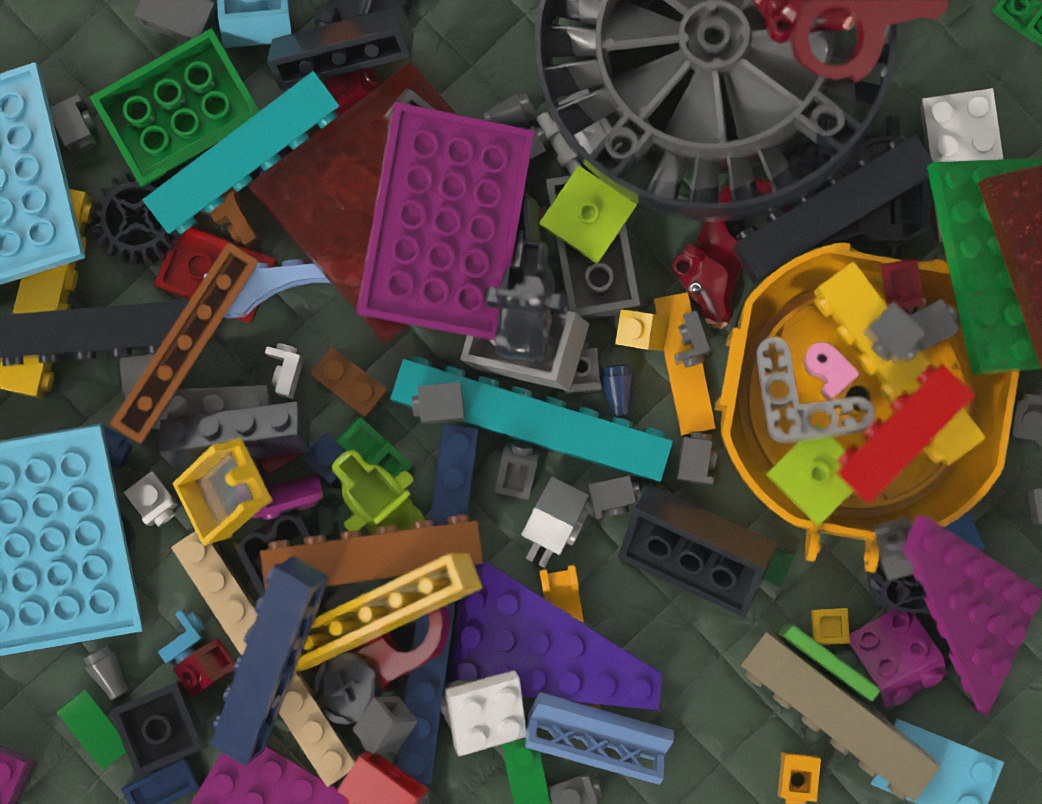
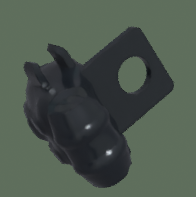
[483,239,568,362]

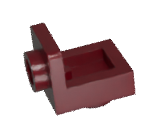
[322,67,382,115]
[880,258,926,315]

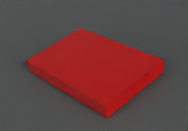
[154,226,277,324]

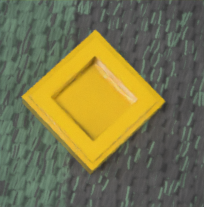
[811,608,850,645]

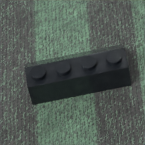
[618,484,778,618]

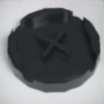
[314,652,381,724]

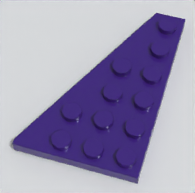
[451,560,664,710]

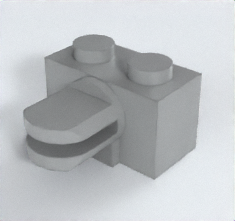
[521,477,590,568]

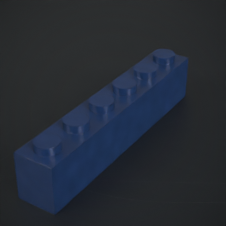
[210,556,329,766]

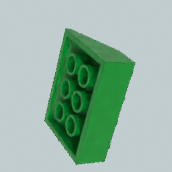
[90,28,260,188]

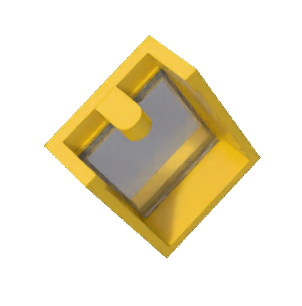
[173,438,272,546]

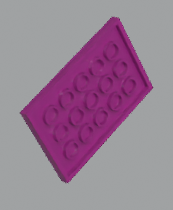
[356,102,534,341]

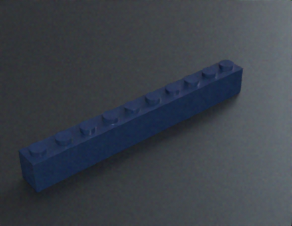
[397,424,479,785]

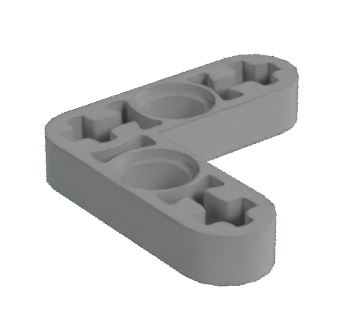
[757,337,874,443]

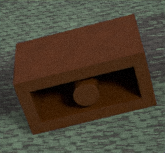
[310,346,389,420]

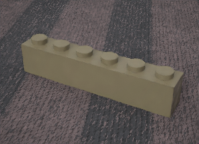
[741,629,942,802]

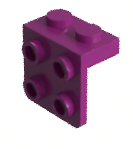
[237,459,323,519]
[849,609,947,709]

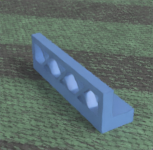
[525,692,674,785]

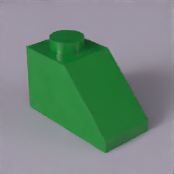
[502,734,550,804]

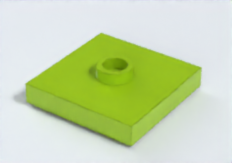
[539,165,637,264]
[765,423,854,526]

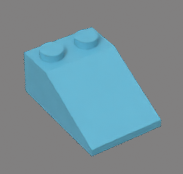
[217,0,292,48]
[871,718,1004,804]

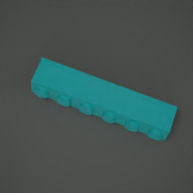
[143,71,340,235]

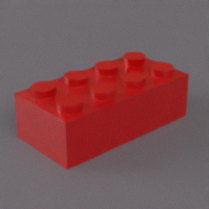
[836,362,976,504]

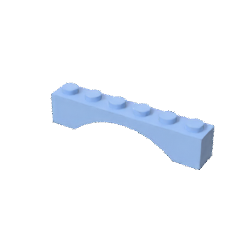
[204,253,367,319]

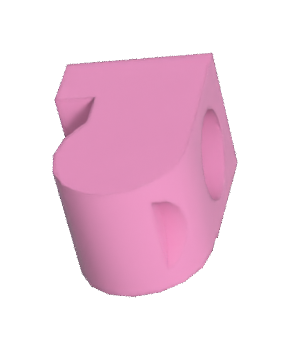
[803,342,859,401]

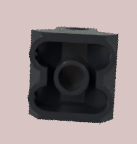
[233,508,314,597]

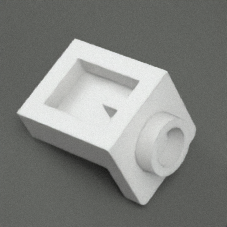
[265,343,304,399]
[124,471,179,527]

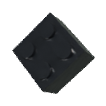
[109,681,209,777]

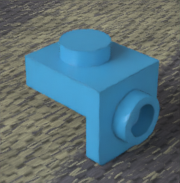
[158,609,206,664]

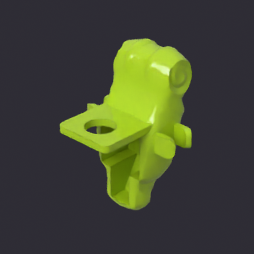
[332,449,426,535]

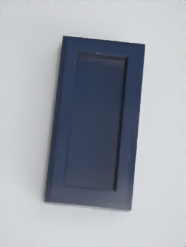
[121,756,201,804]

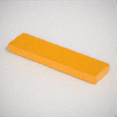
[653,292,716,436]

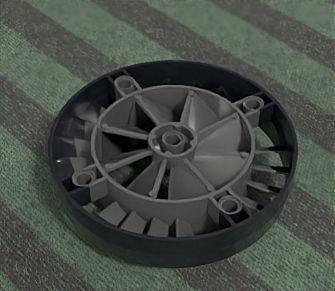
[535,0,897,222]

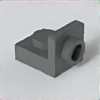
[673,311,710,368]
[1009,389,1042,442]
[495,441,540,500]
[547,773,604,804]

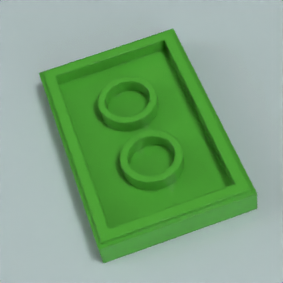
[777,624,880,701]

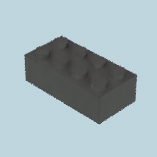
[546,172,640,320]

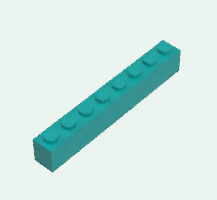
[390,356,673,483]

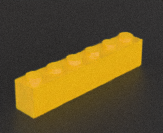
[0,189,94,399]
[814,261,985,466]
[294,554,482,672]

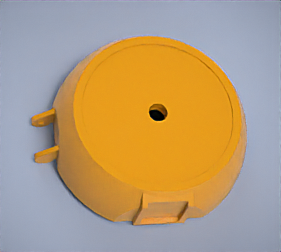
[714,243,1019,573]

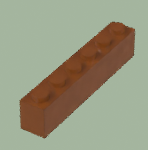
[110,242,259,445]
[260,515,483,591]

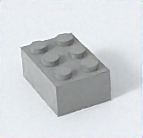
[460,311,589,391]

